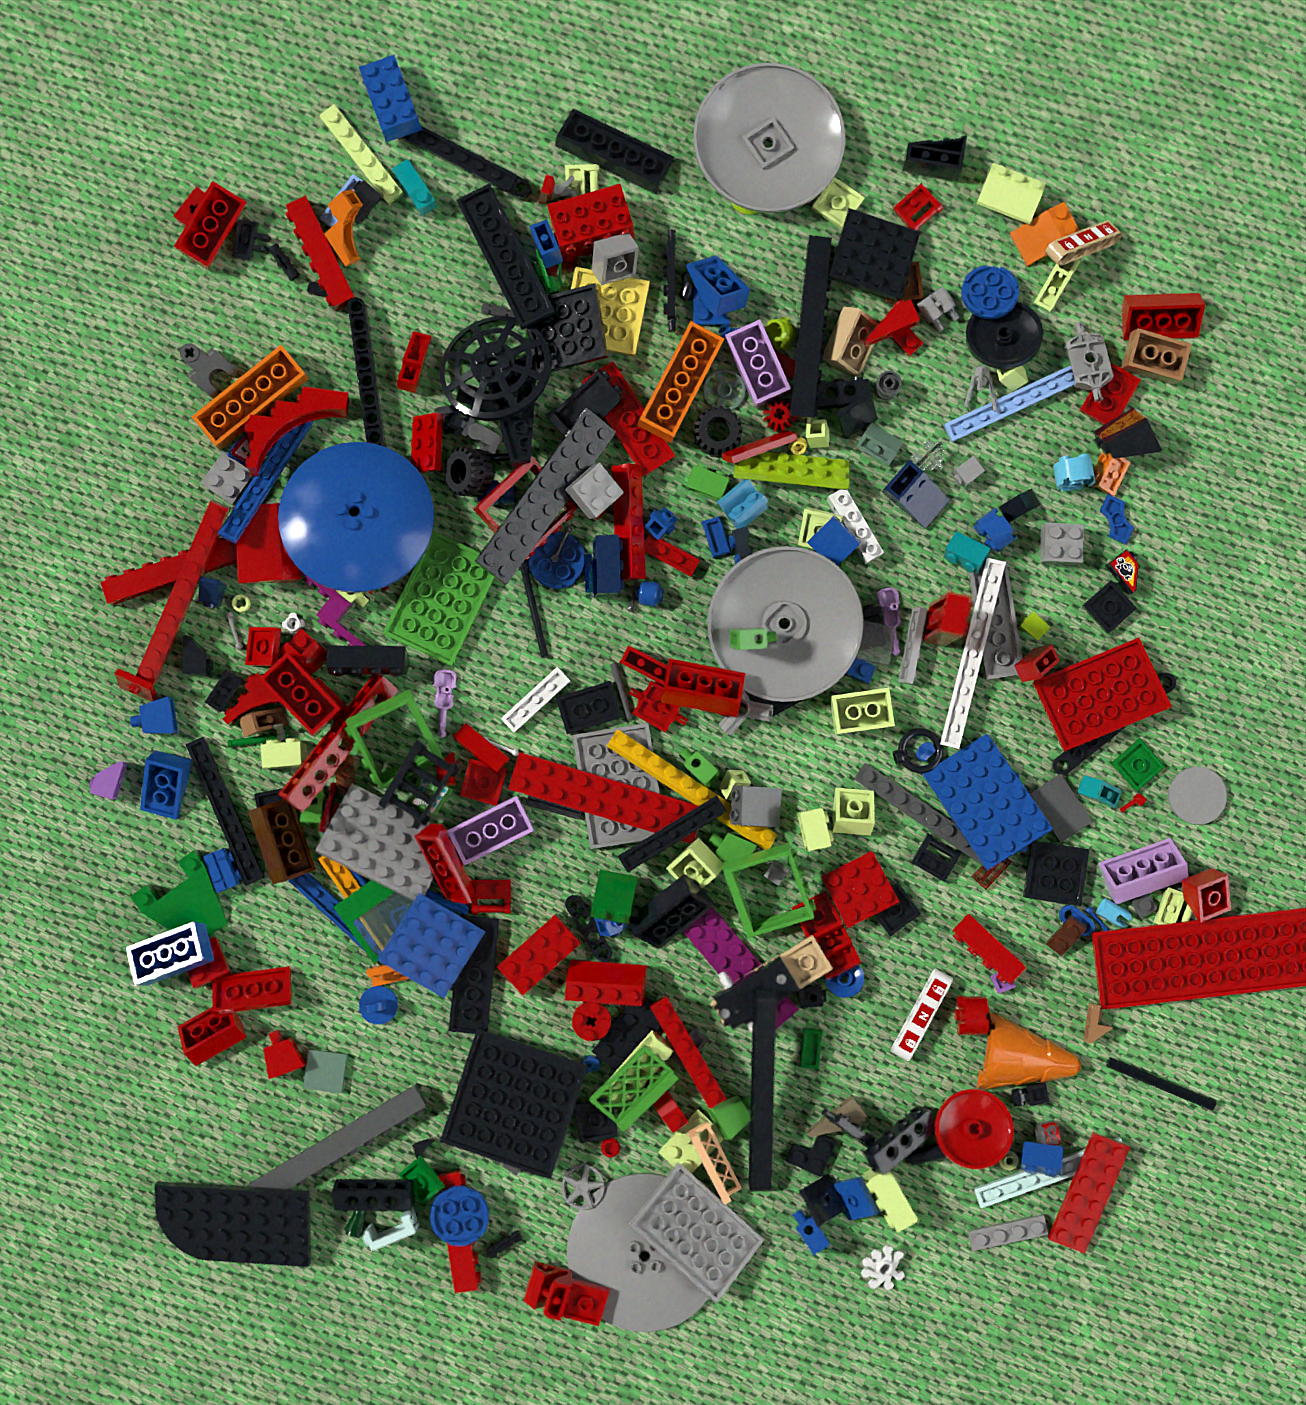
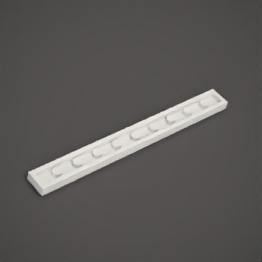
[940,558,1006,749]

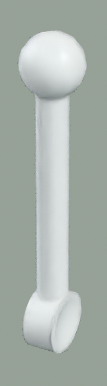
[484,737,519,757]

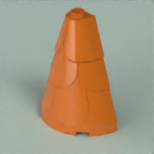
[977,1012,1081,1090]

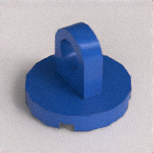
[359,985,398,1025]

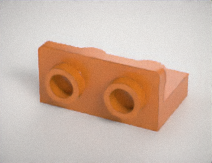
[1087,452,1131,496]
[366,964,409,986]

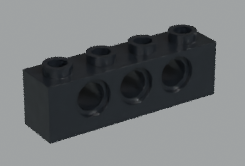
[791,377,870,410]
[863,1106,935,1176]
[332,1179,415,1212]

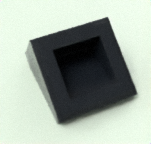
[412,1138,434,1159]

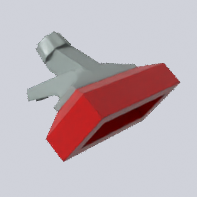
[538,174,576,205]

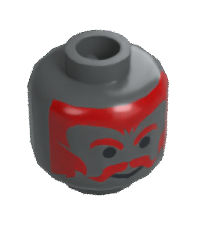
[1033,1120,1064,1146]

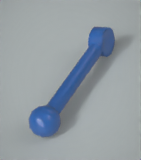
[1086,906,1109,930]

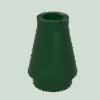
[344,1211,366,1239]

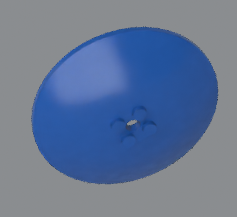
[278,442,434,593]

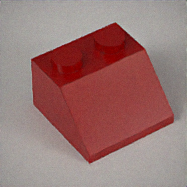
[1182,868,1231,922]

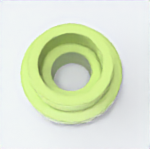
[999,1150,1019,1170]

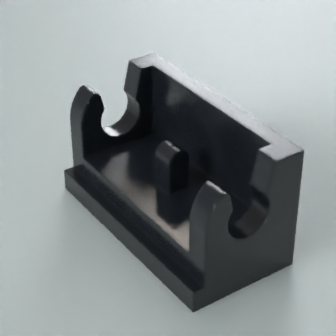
[205,669,242,712]

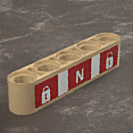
[1045,220,1122,266]

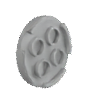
[1168,767,1227,824]

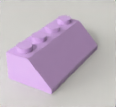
[1098,838,1188,904]

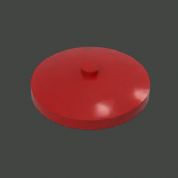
[934,1089,1014,1169]

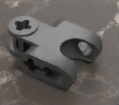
[180,343,239,399]

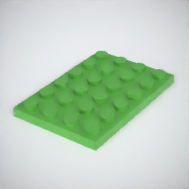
[383,531,495,666]

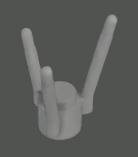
[964,366,997,412]

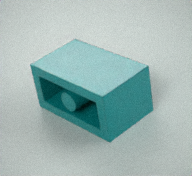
[944,531,990,575]

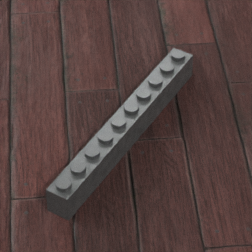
[246,1084,428,1190]

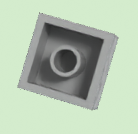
[592,233,639,285]
[201,452,254,507]
[565,463,624,519]
[1040,523,1084,565]

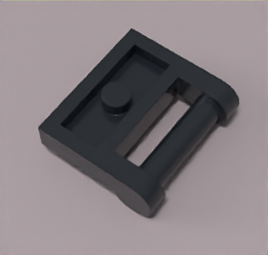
[910,833,961,882]

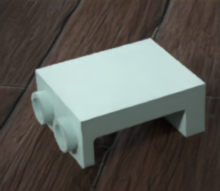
[363,1207,420,1251]

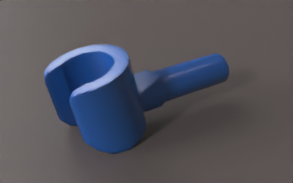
[718,324,739,340]

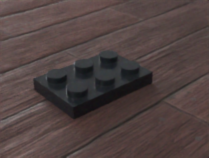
[556,681,622,734]

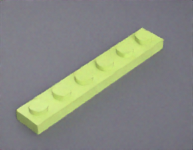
[319,104,403,205]

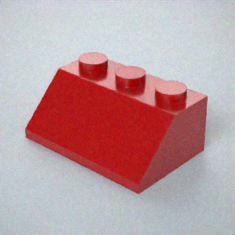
[177,1007,247,1067]

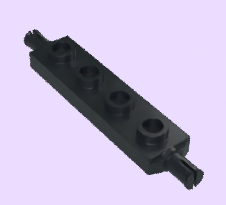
[663,229,677,333]
[821,1108,876,1148]

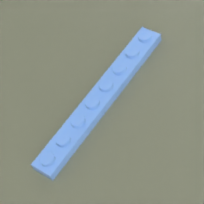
[943,365,1075,442]

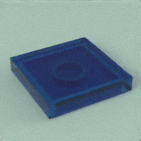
[584,554,594,597]

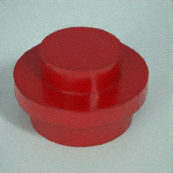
[601,1138,620,1157]

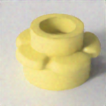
[788,437,807,455]

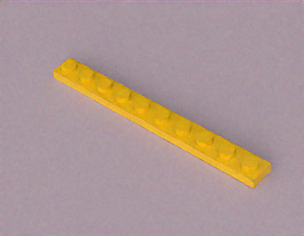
[607,729,778,850]

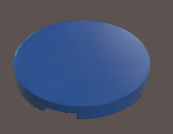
[961,265,1019,319]
[528,531,586,589]
[430,1185,490,1246]

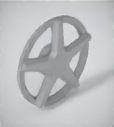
[562,1165,605,1210]

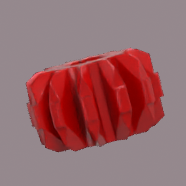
[763,400,791,432]

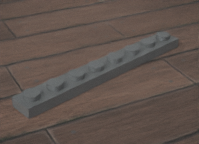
[854,763,983,865]

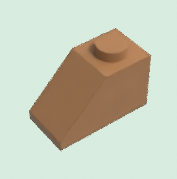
[239,707,288,737]

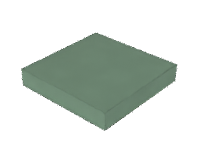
[303,1049,348,1093]

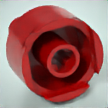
[954,996,989,1035]
[572,1002,611,1041]

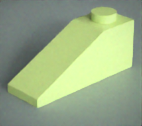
[1034,258,1082,312]

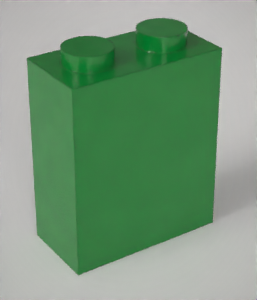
[590,870,638,924]

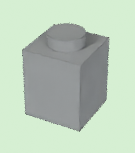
[953,456,985,487]

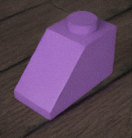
[89,761,128,800]

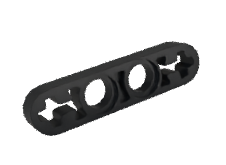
[565,895,612,962]

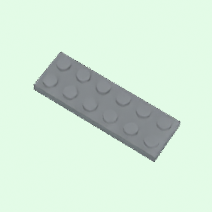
[968,561,1022,680]

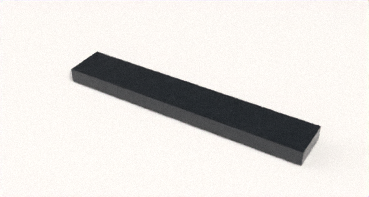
[617,795,727,873]

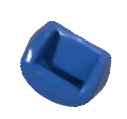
[916,742,936,762]
[581,1055,601,1073]

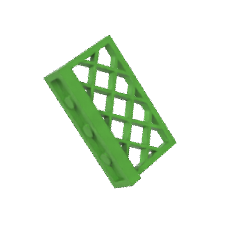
[589,1044,679,1132]

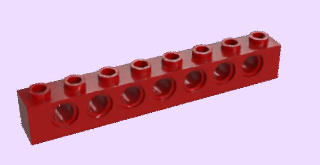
[278,676,398,812]

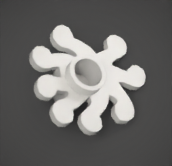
[861,1245,905,1290]

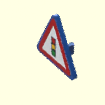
[227,433,251,465]

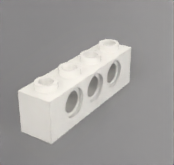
[827,489,884,565]

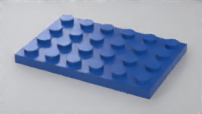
[922,734,1053,871]

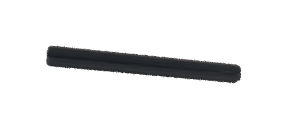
[1106,1057,1216,1111]

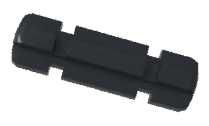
[486,1230,522,1259]

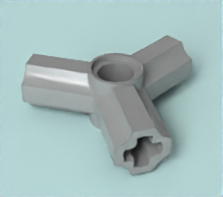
[719,690,773,735]

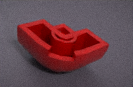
[278,628,327,674]

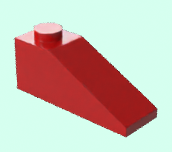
[864,299,920,347]
[643,1073,689,1133]

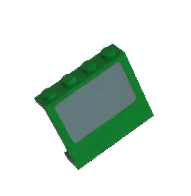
[334,880,413,966]

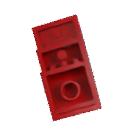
[791,891,862,980]

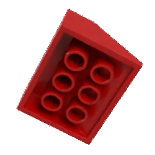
[232,503,301,584]

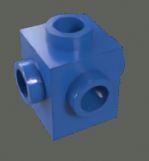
[644,506,678,540]
[594,918,628,937]

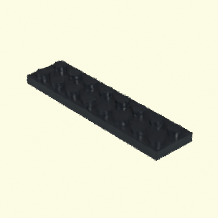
[456,183,556,330]

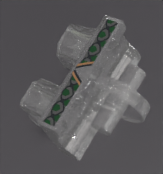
[910,439,945,472]

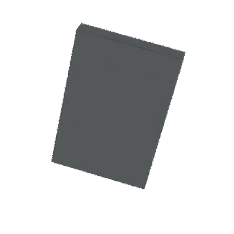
[1029,774,1092,843]

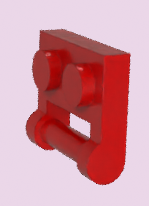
[892,183,943,231]
[472,879,511,915]

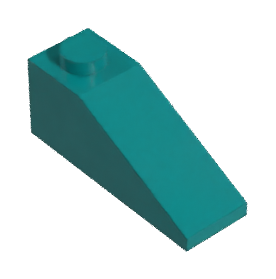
[392,159,437,217]

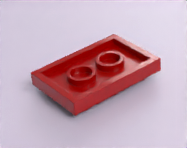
[1079,362,1141,425]
[410,412,443,474]

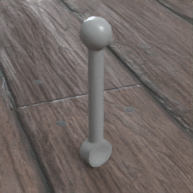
[225,612,243,650]

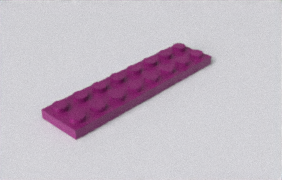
[683,907,799,1029]

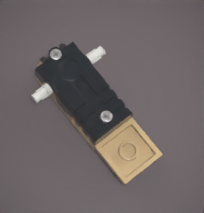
[711,935,833,1032]

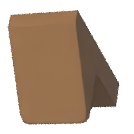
[1083,1003,1113,1044]

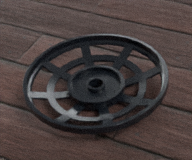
[439,316,552,421]

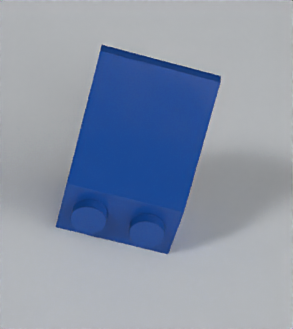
[686,255,750,317]
[140,750,191,820]

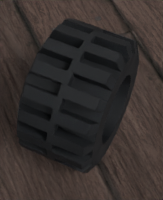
[694,406,743,457]
[444,447,493,497]

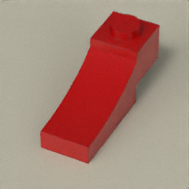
[397,331,431,394]

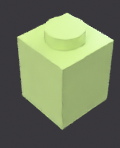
[806,419,829,448]

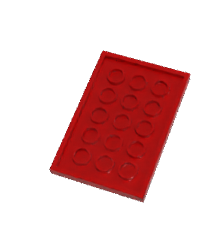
[1032,637,1172,752]

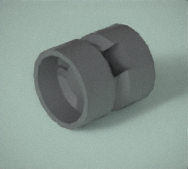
[874,371,902,401]

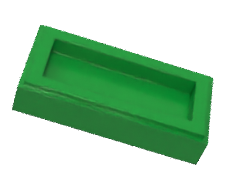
[799,1028,823,1069]

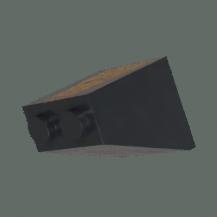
[1093,408,1162,459]

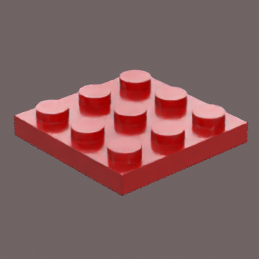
[821,851,899,929]

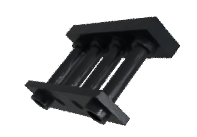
[378,736,461,829]

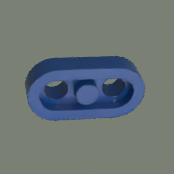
[1058,905,1095,937]

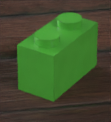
[685,464,729,501]

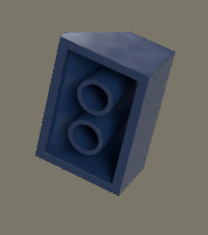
[592,535,624,597]

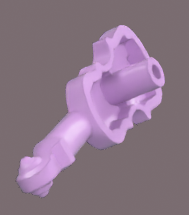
[876,588,901,656]
[433,670,457,738]

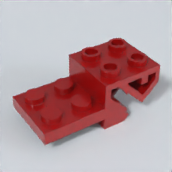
[523,1261,610,1327]

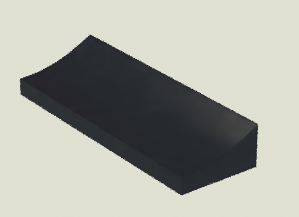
[555,108,674,195]

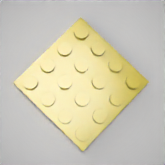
[571,267,650,356]

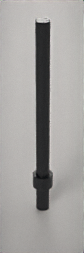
[519,559,548,658]

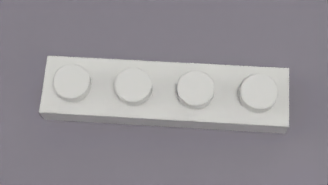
[501,667,570,733]

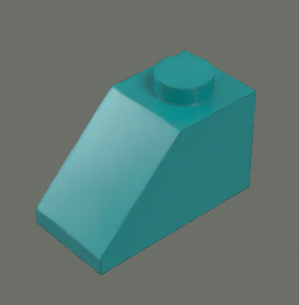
[1078,775,1122,809]

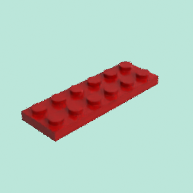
[581,361,675,477]
[1048,1132,1130,1254]

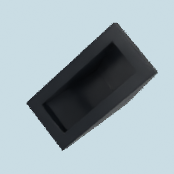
[998,489,1041,523]

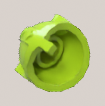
[765,317,798,350]

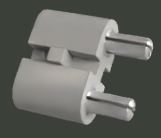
[916,286,960,332]

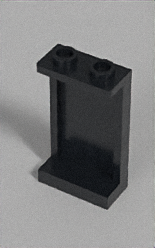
[546,369,625,437]

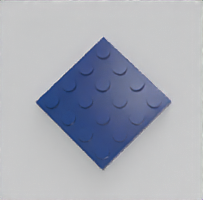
[378,892,485,998]

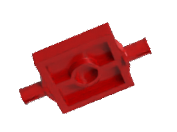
[628,680,688,733]

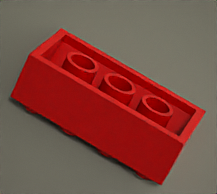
[174,181,247,270]
[1122,293,1205,340]
[661,658,746,717]
[414,823,474,904]
[565,960,647,1006]

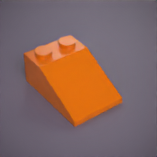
[1010,202,1080,266]

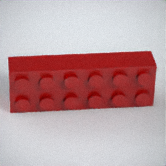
[923,592,973,646]

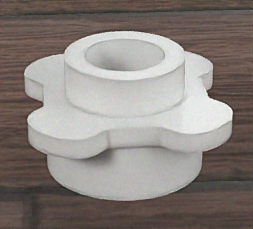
[282,613,305,636]

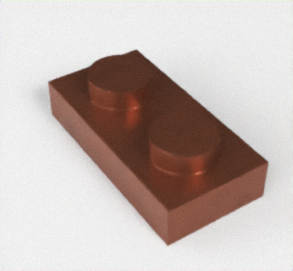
[1046,915,1087,956]

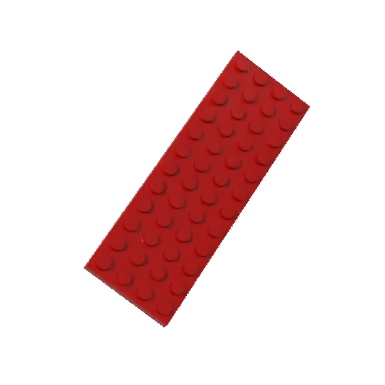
[1091,907,1306,1010]

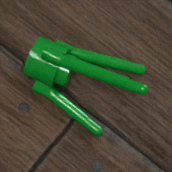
[532,249,563,295]

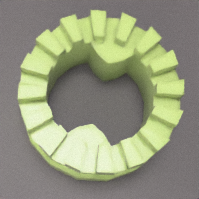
[232,595,251,612]

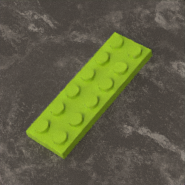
[734,451,849,490]

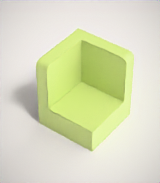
[997,366,1028,391]
[719,770,751,800]

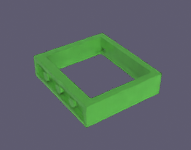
[345,689,444,790]
[723,842,816,938]

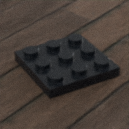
[1023,841,1090,907]

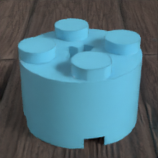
[1053,454,1095,491]

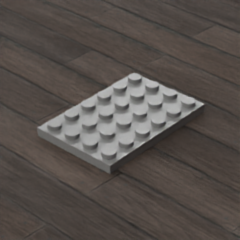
[573,723,660,849]
[315,783,452,901]
[629,1163,764,1303]

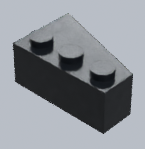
[902,135,967,181]

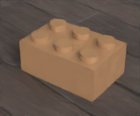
[1121,328,1192,385]

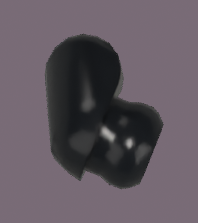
[680,272,695,302]

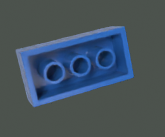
[359,55,422,143]
[126,922,214,986]

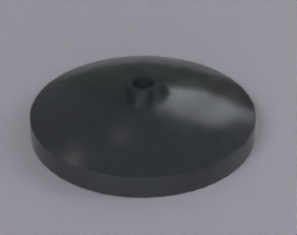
[966,302,1043,369]

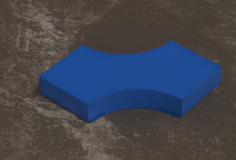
[1099,494,1134,545]

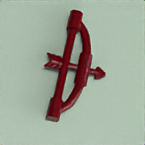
[318,782,337,832]

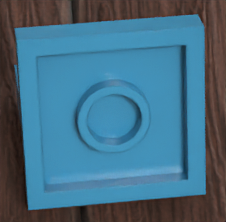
[717,479,769,529]

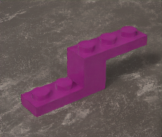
[301,572,367,646]

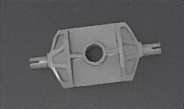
[1064,322,1114,402]

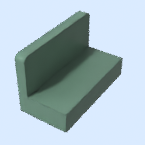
[856,423,903,466]

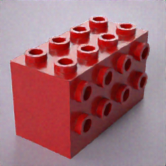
[547,184,635,261]

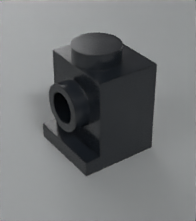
[434,405,459,434]
[798,985,827,1009]

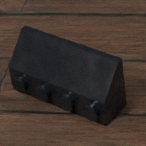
[326,646,410,677]
[629,874,715,949]

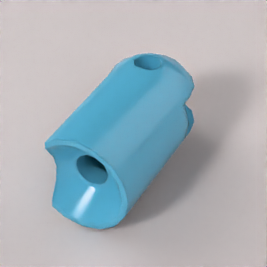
[1096,898,1132,928]

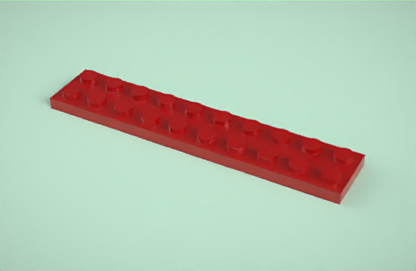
[508,752,698,844]

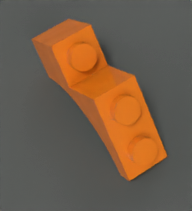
[324,189,363,266]

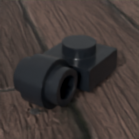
[1010,1082,1049,1106]

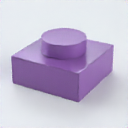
[990,973,1016,994]

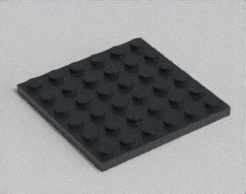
[439,1028,588,1180]

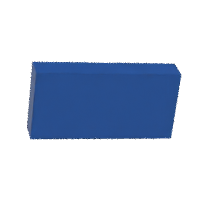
[702,516,731,558]

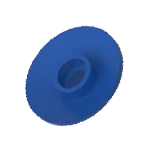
[825,965,864,998]

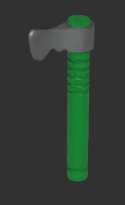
[227,723,289,748]

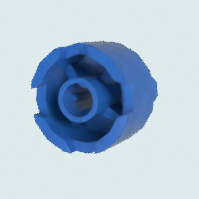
[973,508,1017,552]

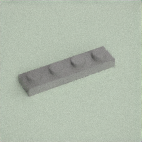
[898,607,927,684]
[967,1214,1048,1251]

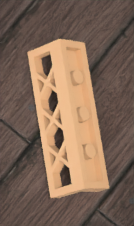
[687,1121,742,1205]

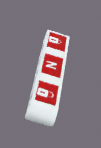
[891,968,953,1061]

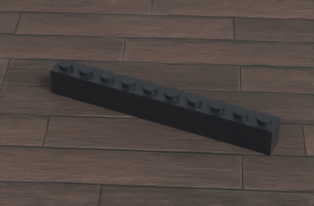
[789,235,835,424]

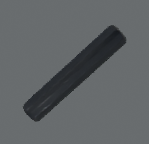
[526,795,582,820]

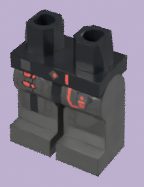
[447,415,503,454]

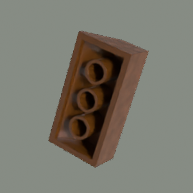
[248,799,316,885]

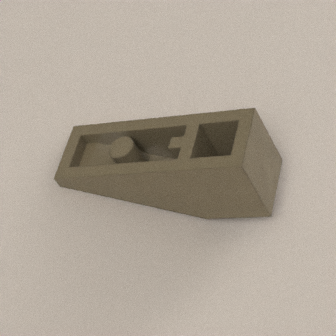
[806,1096,867,1137]

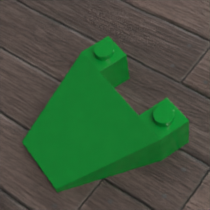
[130,850,227,937]

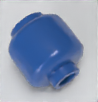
[635,581,664,607]

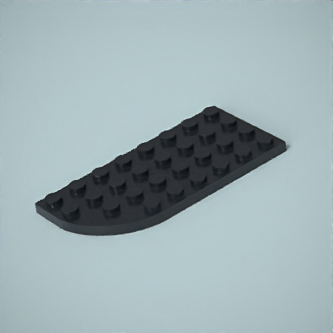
[154,1181,311,1267]

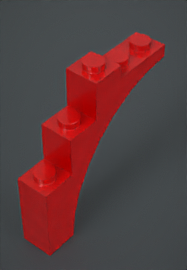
[244,386,350,477]
[222,672,348,725]

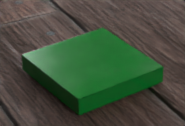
[1111,738,1165,792]
[398,1155,445,1205]

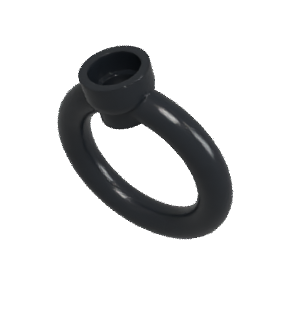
[893,728,943,774]

